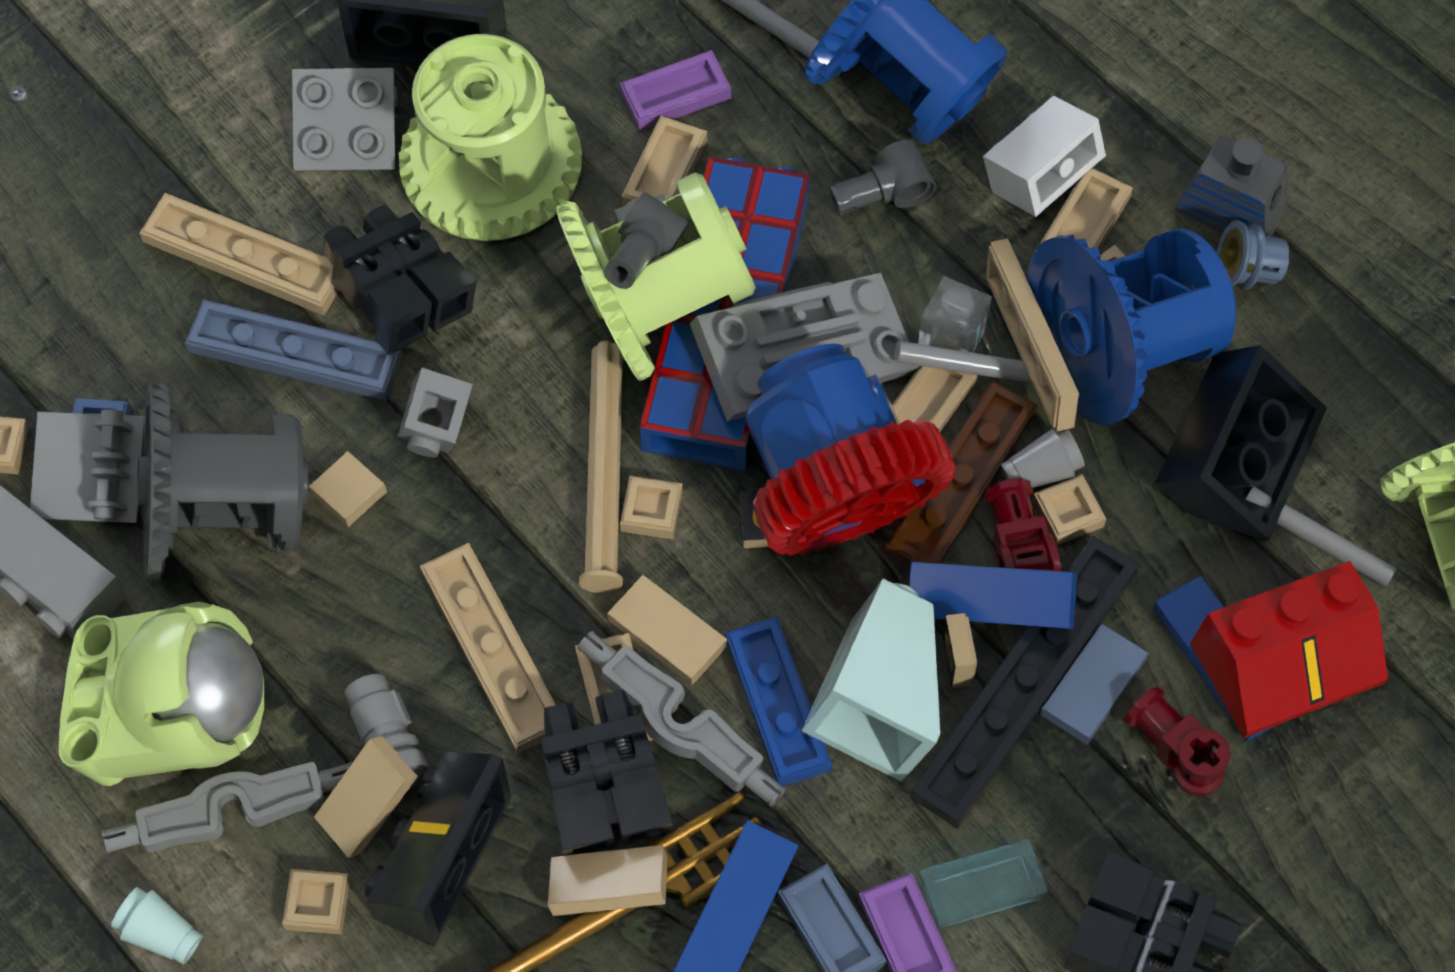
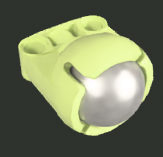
[59,602,264,786]

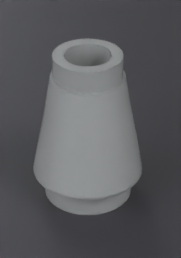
[1000,428,1085,488]

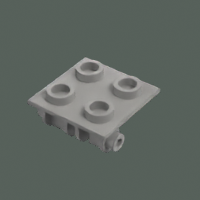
[292,68,398,171]
[30,410,145,523]

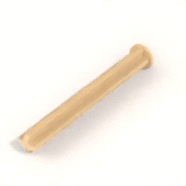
[579,341,623,593]

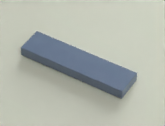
[185,299,403,401]

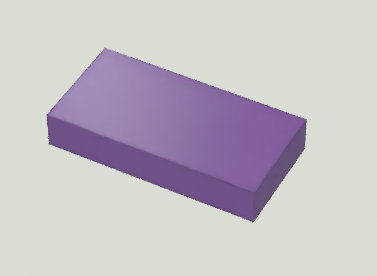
[619,50,731,131]
[858,872,957,972]

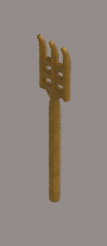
[484,792,761,972]

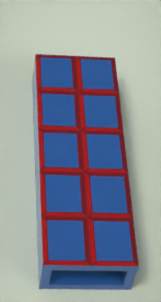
[640,157,810,471]

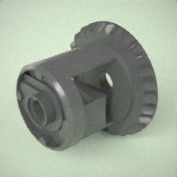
[137,381,308,581]

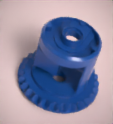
[803,0,1007,144]
[1027,228,1236,425]

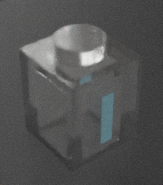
[918,276,992,353]

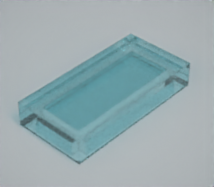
[919,839,1048,929]

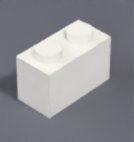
[983,96,1106,217]

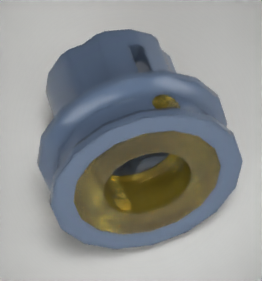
[1217,220,1289,290]

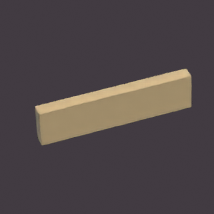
[140,193,339,315]
[986,238,1079,432]
[420,543,556,754]

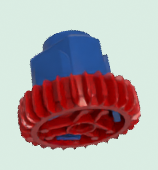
[745,343,956,556]

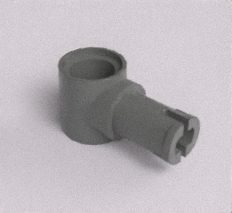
[829,140,937,217]
[604,191,690,289]

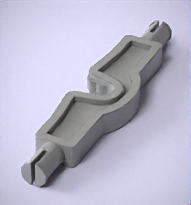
[577,631,786,807]
[102,761,353,854]

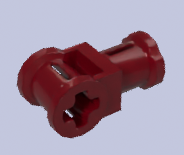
[984,478,1061,572]
[1123,686,1231,796]

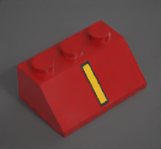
[1190,561,1388,738]

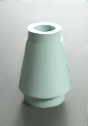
[111,887,203,965]

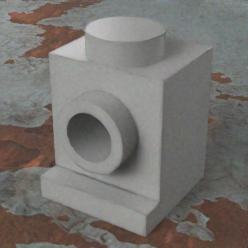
[397,368,473,457]

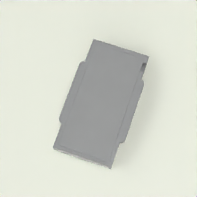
[690,273,919,422]

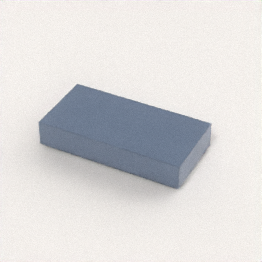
[1040,624,1149,745]
[777,864,887,972]

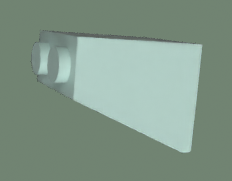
[801,579,940,782]

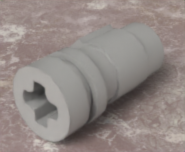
[344,674,429,791]

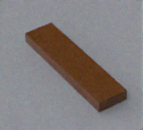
[885,380,1038,568]

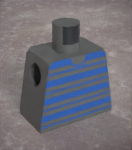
[1175,135,1287,236]

